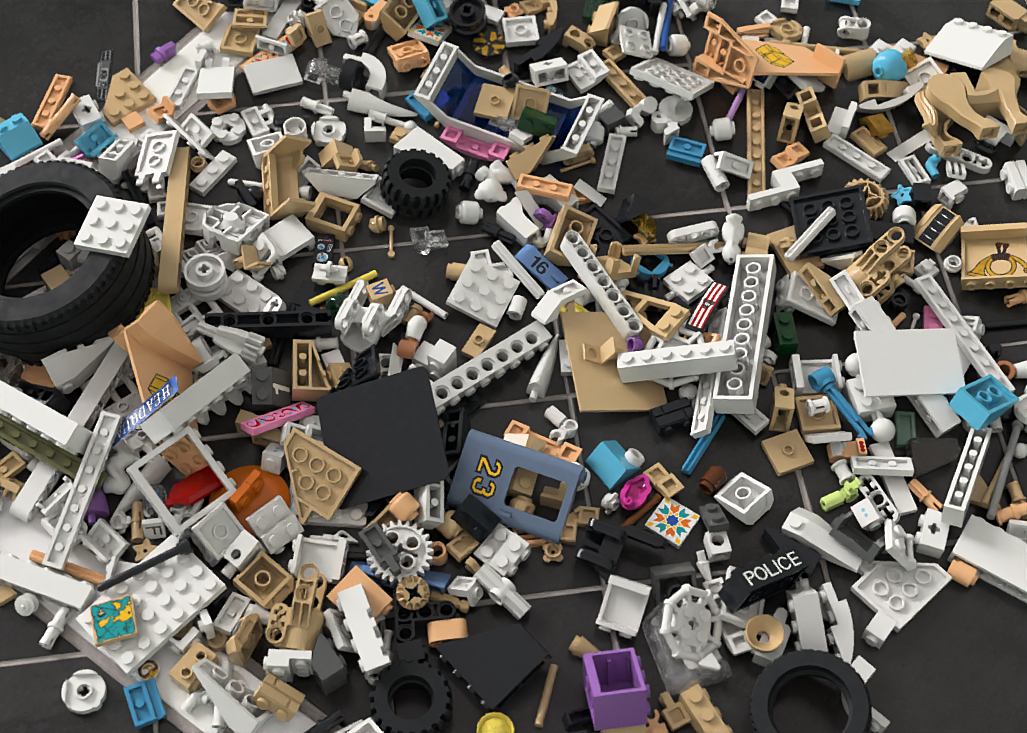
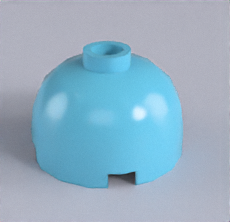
[872,49,907,81]

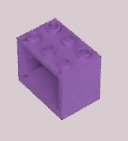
[583,648,651,731]

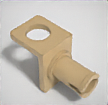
[233,245,272,271]
[583,337,627,365]

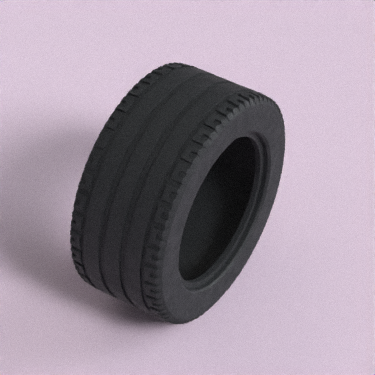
[0,160,155,367]

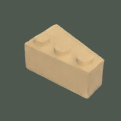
[291,339,331,402]

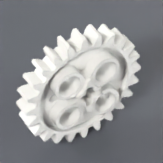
[366,520,434,585]

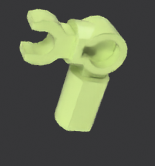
[820,477,862,512]

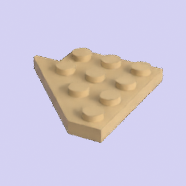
[283,427,362,526]

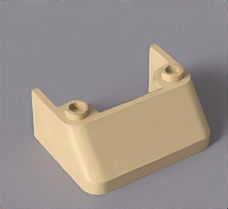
[261,134,316,220]

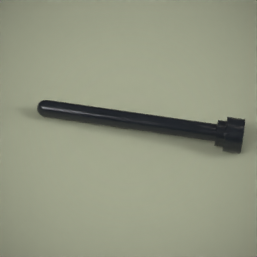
[97,537,194,592]

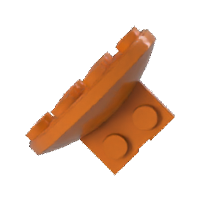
[209,465,290,539]

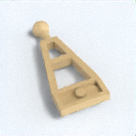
[622,290,691,342]

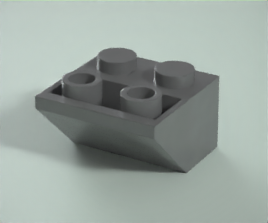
[311,633,348,696]

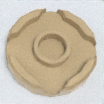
[769,18,803,42]

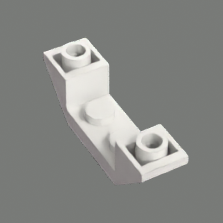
[531,279,595,325]

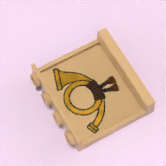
[961,222,1027,291]

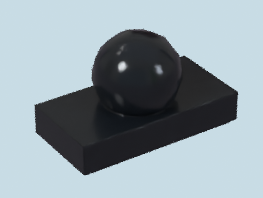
[235,179,263,210]

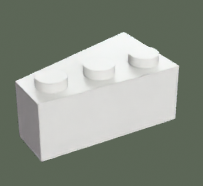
[786,587,828,652]

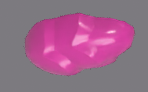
[620,474,652,511]

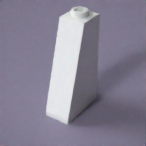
[393,126,465,180]

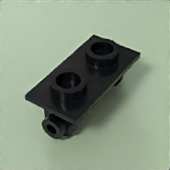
[644,274,663,313]

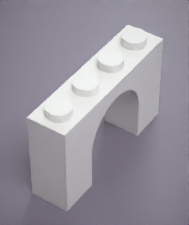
[496,174,579,247]

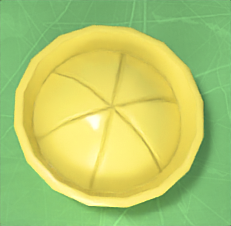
[476,712,514,733]

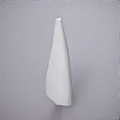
[343,88,418,117]
[526,334,560,402]
[109,455,172,523]

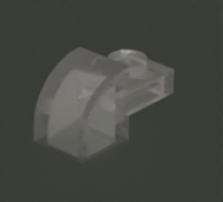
[303,58,341,86]
[410,226,449,255]

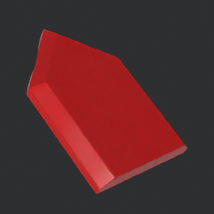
[164,465,224,508]

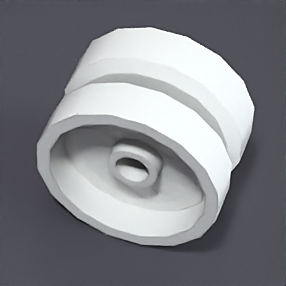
[183,253,229,302]

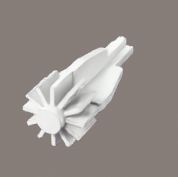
[196,321,266,364]

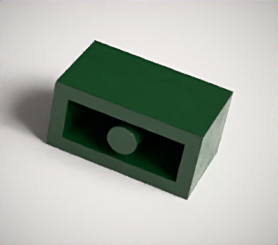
[517,106,558,137]
[770,311,799,357]

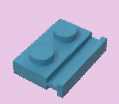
[665,135,707,167]
[123,676,167,729]

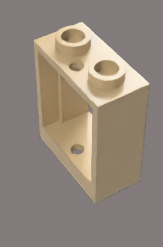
[305,191,362,242]

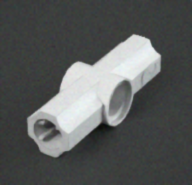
[473,562,531,620]

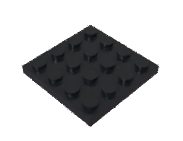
[789,184,874,259]

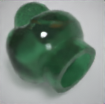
[320,293,347,316]

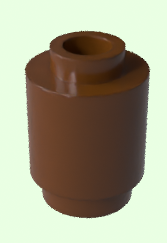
[699,465,727,495]

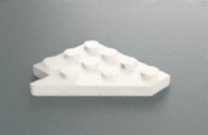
[850,560,953,633]

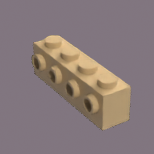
[678,683,733,733]

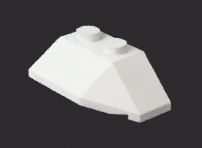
[304,167,379,200]

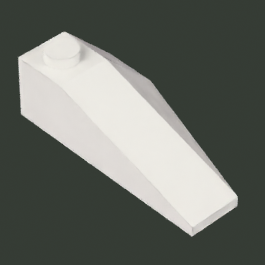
[41,336,115,395]
[781,507,864,573]
[192,658,273,733]

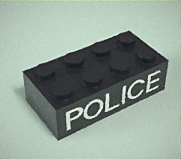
[717,545,809,614]

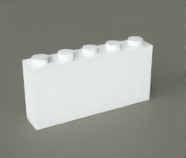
[947,514,1027,603]

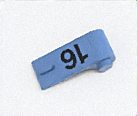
[514,244,568,290]

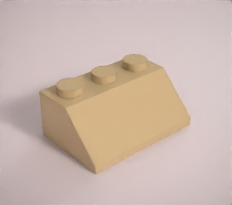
[379,0,419,42]
[543,204,598,266]
[503,434,547,498]

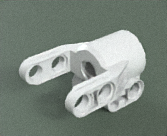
[334,279,412,353]

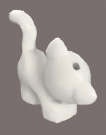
[474,160,518,202]

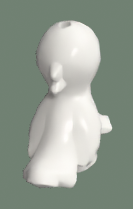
[722,213,745,265]

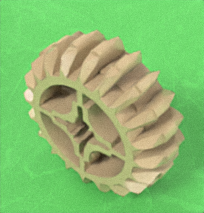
[844,178,889,221]

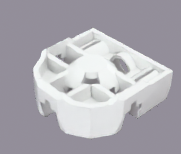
[202,202,270,256]

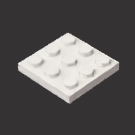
[74,195,151,258]
[445,256,521,330]

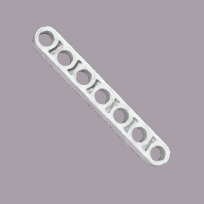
[560,230,643,341]

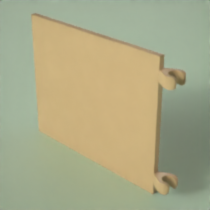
[560,300,667,412]

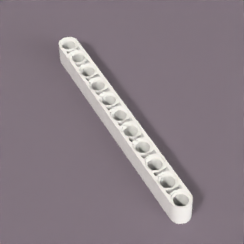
[10,342,131,523]

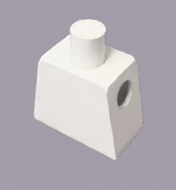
[220,529,268,580]

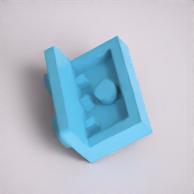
[73,120,118,159]

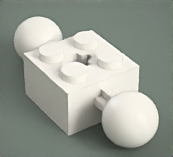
[843,353,897,443]

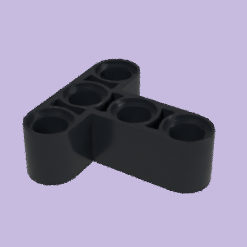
[393,587,456,644]

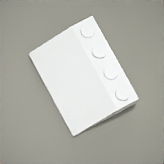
[924,18,1014,71]

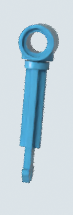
[808,366,873,440]

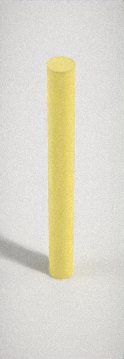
[309,270,378,306]

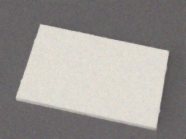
[853,328,965,397]

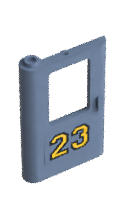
[446,429,587,545]

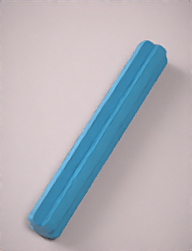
[681,413,725,475]

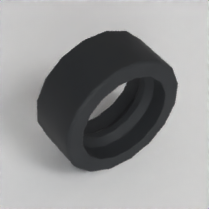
[338,58,364,92]

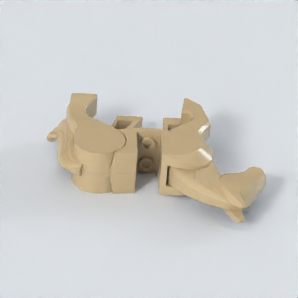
[914,39,1027,158]

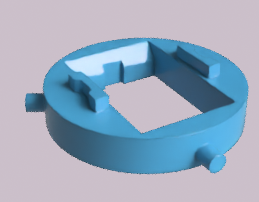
[629,255,673,279]

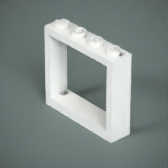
[126,425,237,537]

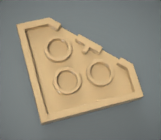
[103,68,157,127]

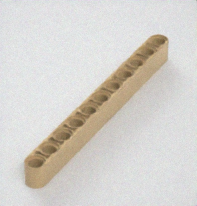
[158,147,191,294]

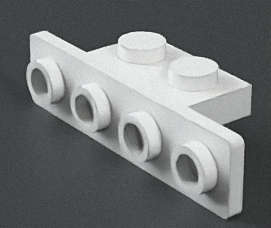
[163,113,216,160]

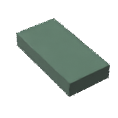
[894,411,917,449]

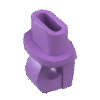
[150,41,176,64]
[533,208,557,229]

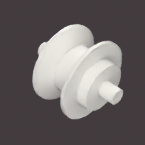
[15,593,39,616]

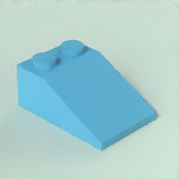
[948,374,1020,431]

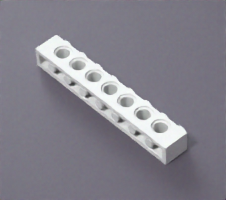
[431,320,552,415]

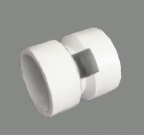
[283,117,308,139]

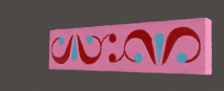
[240,401,315,436]

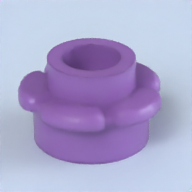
[626,335,643,352]

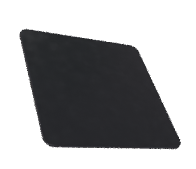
[317,366,449,510]

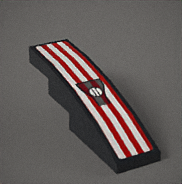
[684,281,730,334]

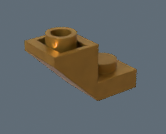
[859,113,895,139]

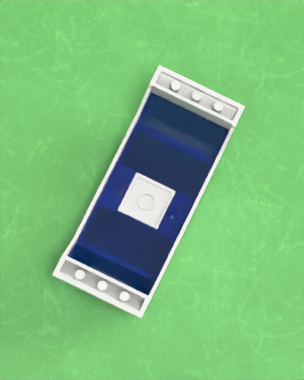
[413,41,604,165]

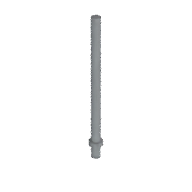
[986,417,1024,520]

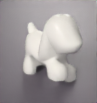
[102,439,141,495]

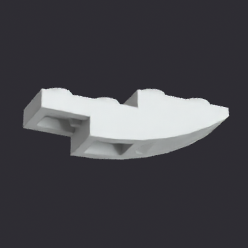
[818,582,854,664]

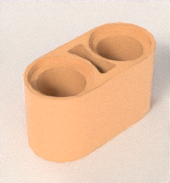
[427,618,468,648]

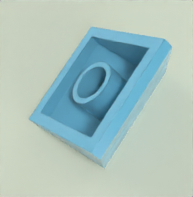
[585,440,641,491]

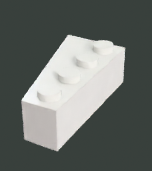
[335,584,392,676]

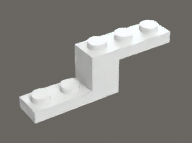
[746,159,824,212]

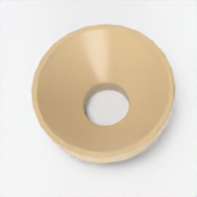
[745,614,784,653]

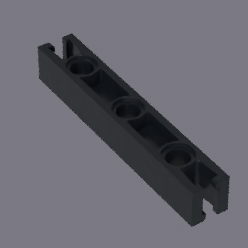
[205,310,332,340]

